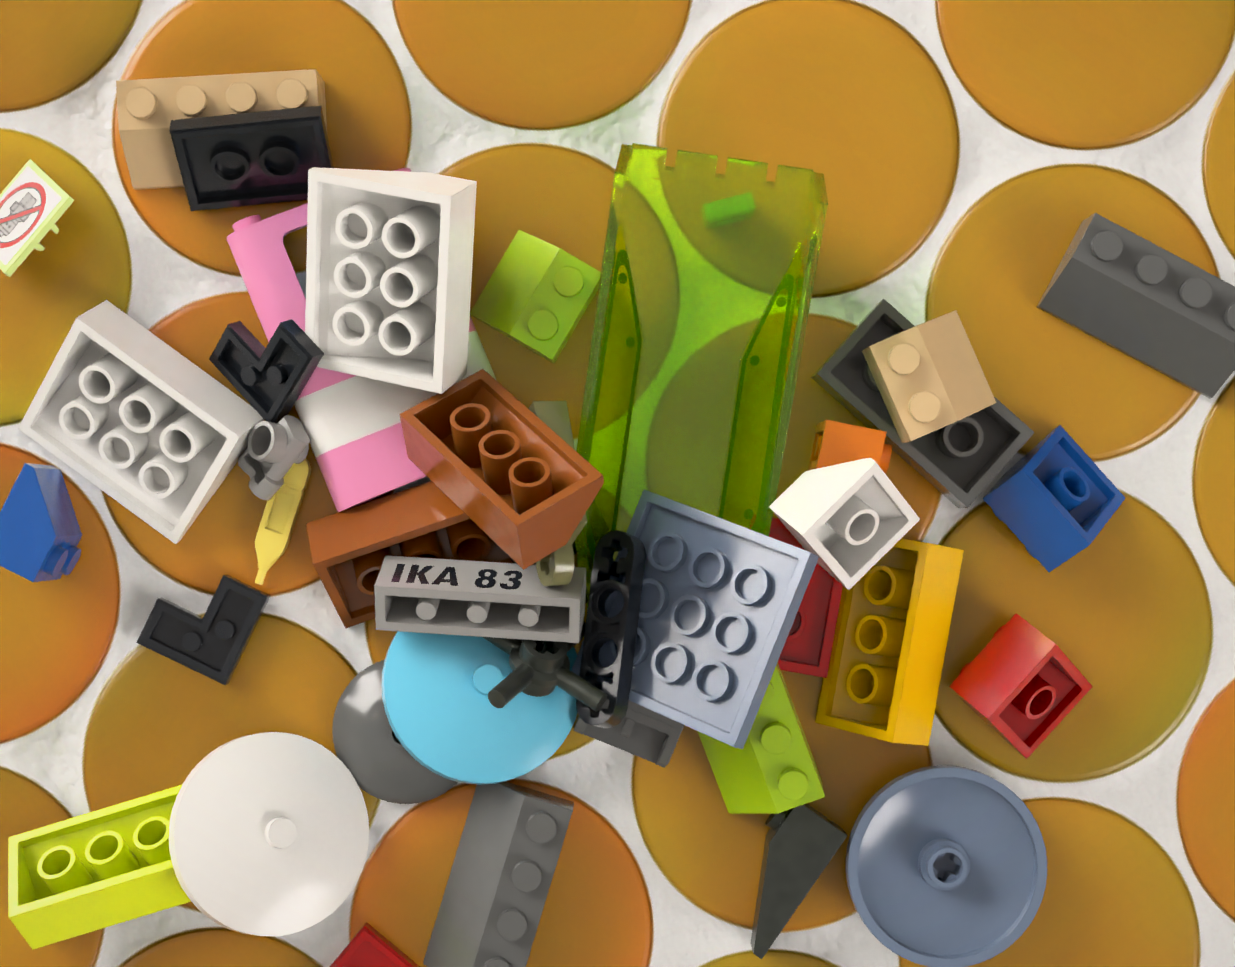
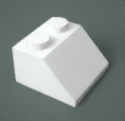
[769,458,920,590]

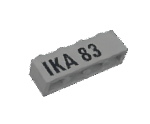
[374,555,586,643]

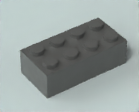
[811,299,1035,508]

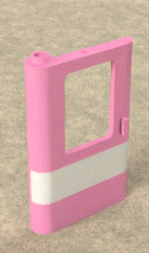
[226,168,496,512]

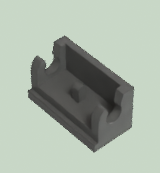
[573,699,684,768]

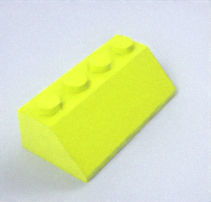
[8,785,191,950]

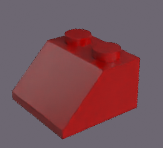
[949,613,1093,759]

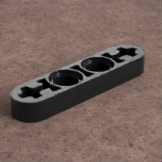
[576,530,646,728]

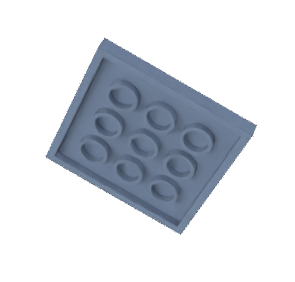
[571,489,819,749]

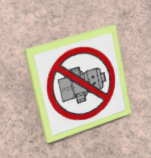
[0,159,75,277]

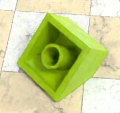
[470,230,604,364]

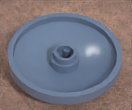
[845,765,1047,967]

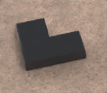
[209,319,324,423]
[136,575,270,685]

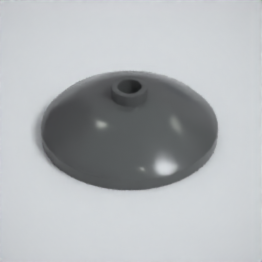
[332,659,458,804]

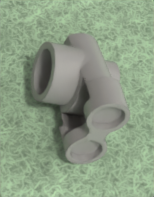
[238,415,310,500]

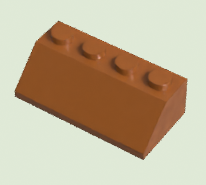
[399,369,604,570]
[306,481,513,628]

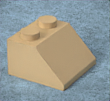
[862,310,996,443]

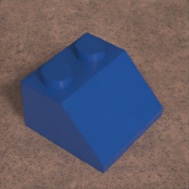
[983,425,1125,572]
[0,463,82,582]

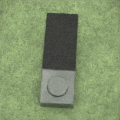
[750,803,847,959]

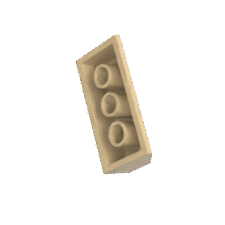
[116,69,327,190]

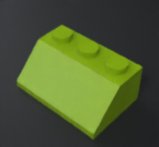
[697,662,825,814]

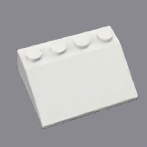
[305,167,477,394]
[18,300,264,544]

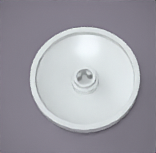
[169,732,369,936]

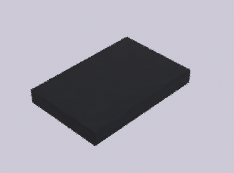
[169,106,334,211]

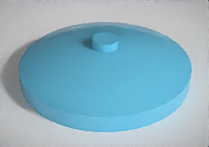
[381,631,577,785]

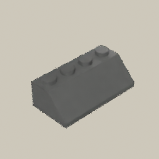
[1037,213,1235,399]
[423,781,574,967]

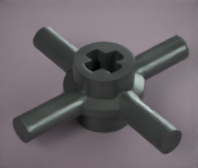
[483,621,607,712]

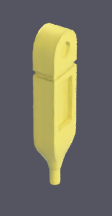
[254,458,311,585]

